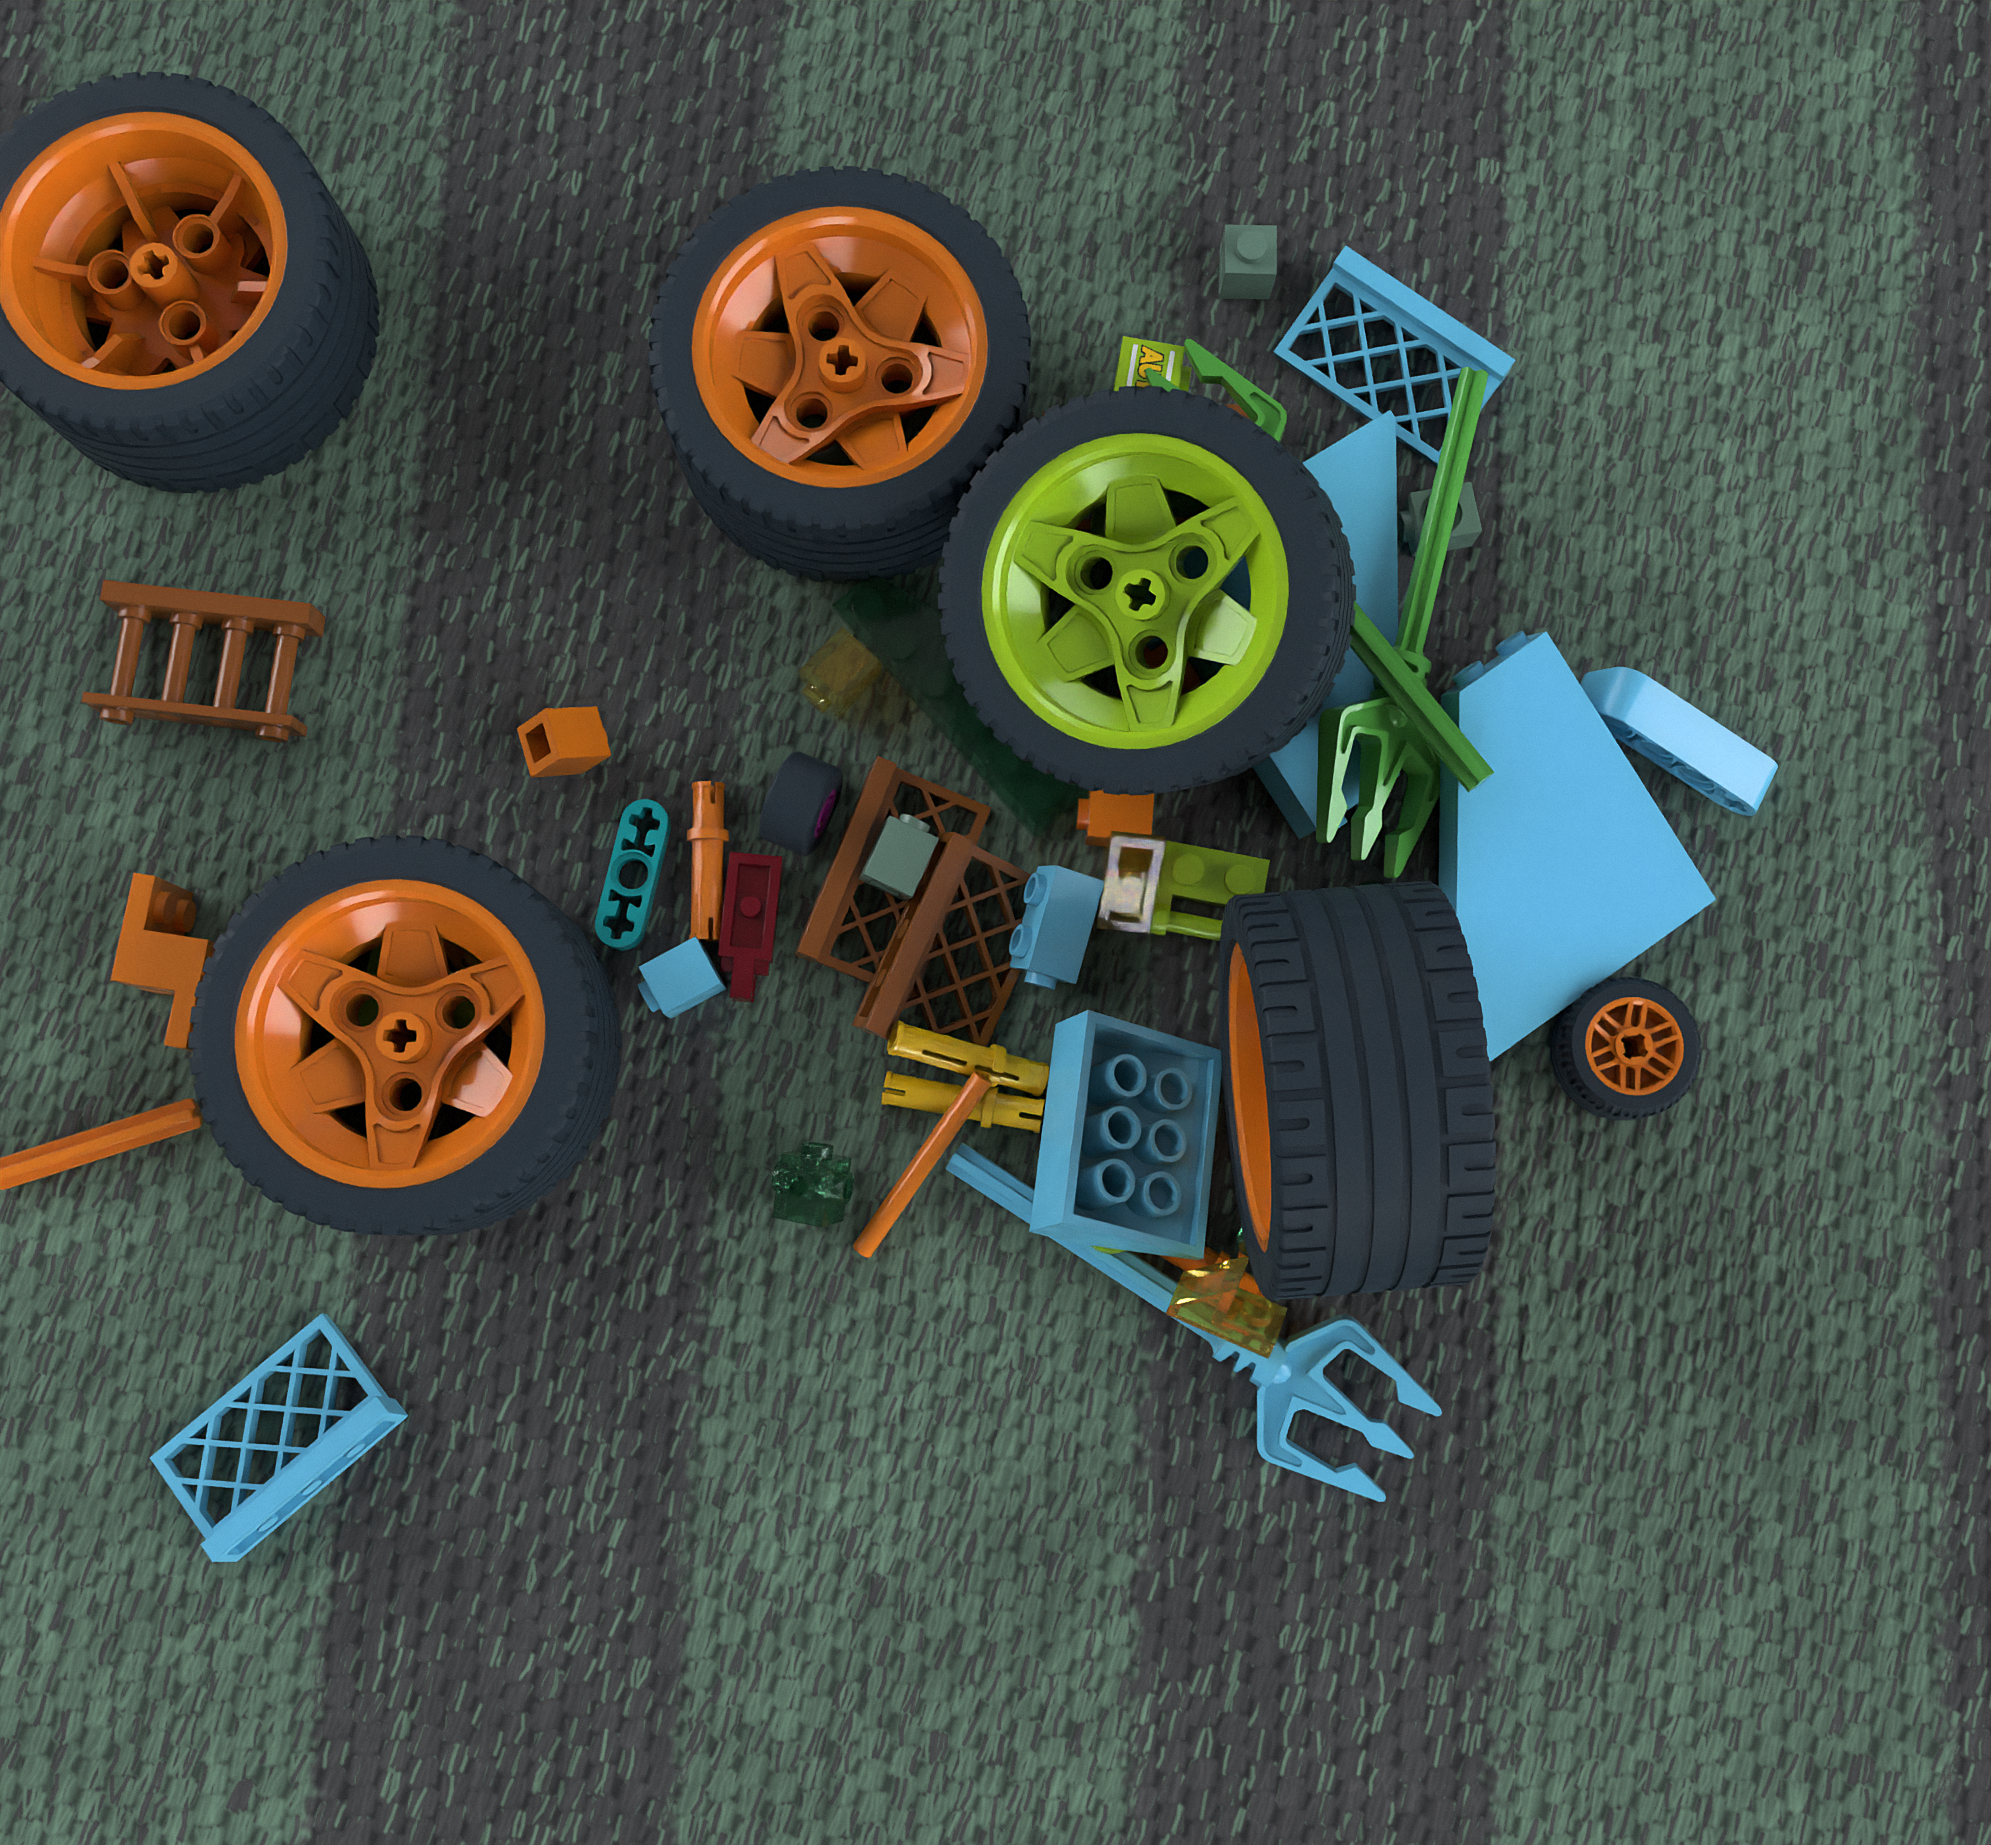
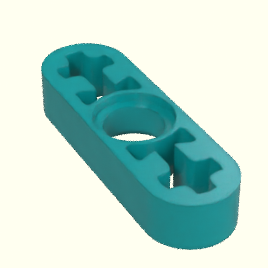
[595,799,671,951]

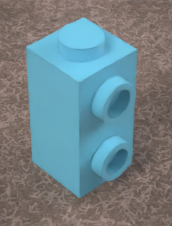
[1009,866,1105,990]

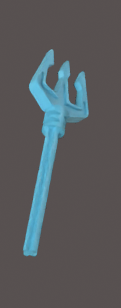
[945,1142,1442,1502]

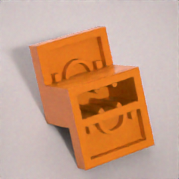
[110,873,216,1052]

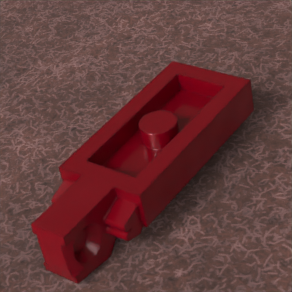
[718,852,784,1003]

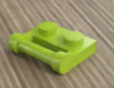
[1149,841,1270,941]

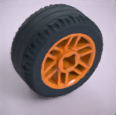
[1550,977,1702,1120]

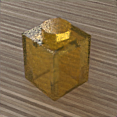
[798,627,882,718]

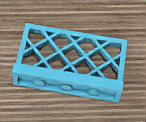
[1273,246,1515,467]
[150,1313,408,1562]

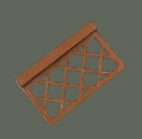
[793,756,991,999]
[852,832,1032,1079]

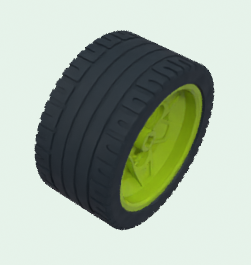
[938,386,1356,795]

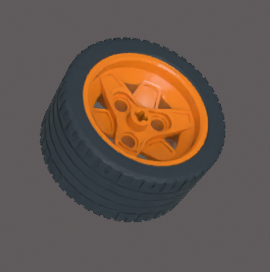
[0,71,380,493]
[648,166,1031,585]
[189,835,622,1236]
[1219,880,1496,1300]

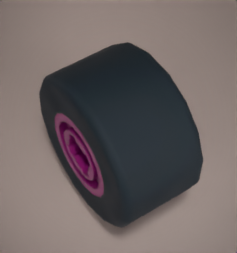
[759,751,844,856]

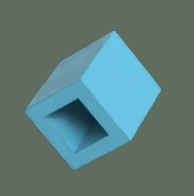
[638,936,727,1019]

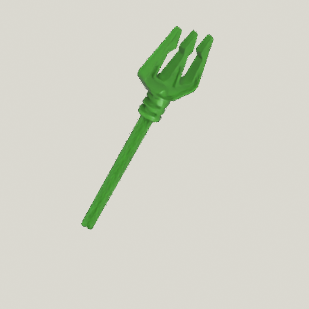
[1145,339,1494,793]
[1316,367,1489,878]

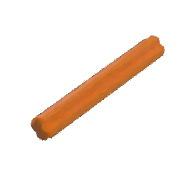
[0,1098,203,1190]

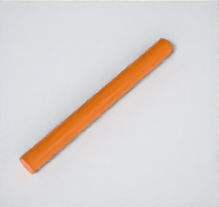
[852,1071,992,1258]

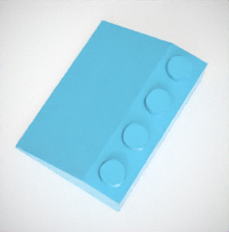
[1029,1010,1222,1260]

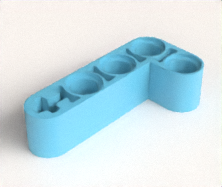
[1580,667,1778,816]

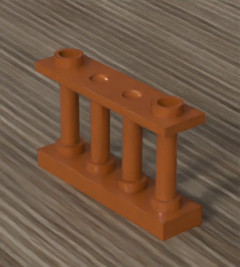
[81,580,326,743]

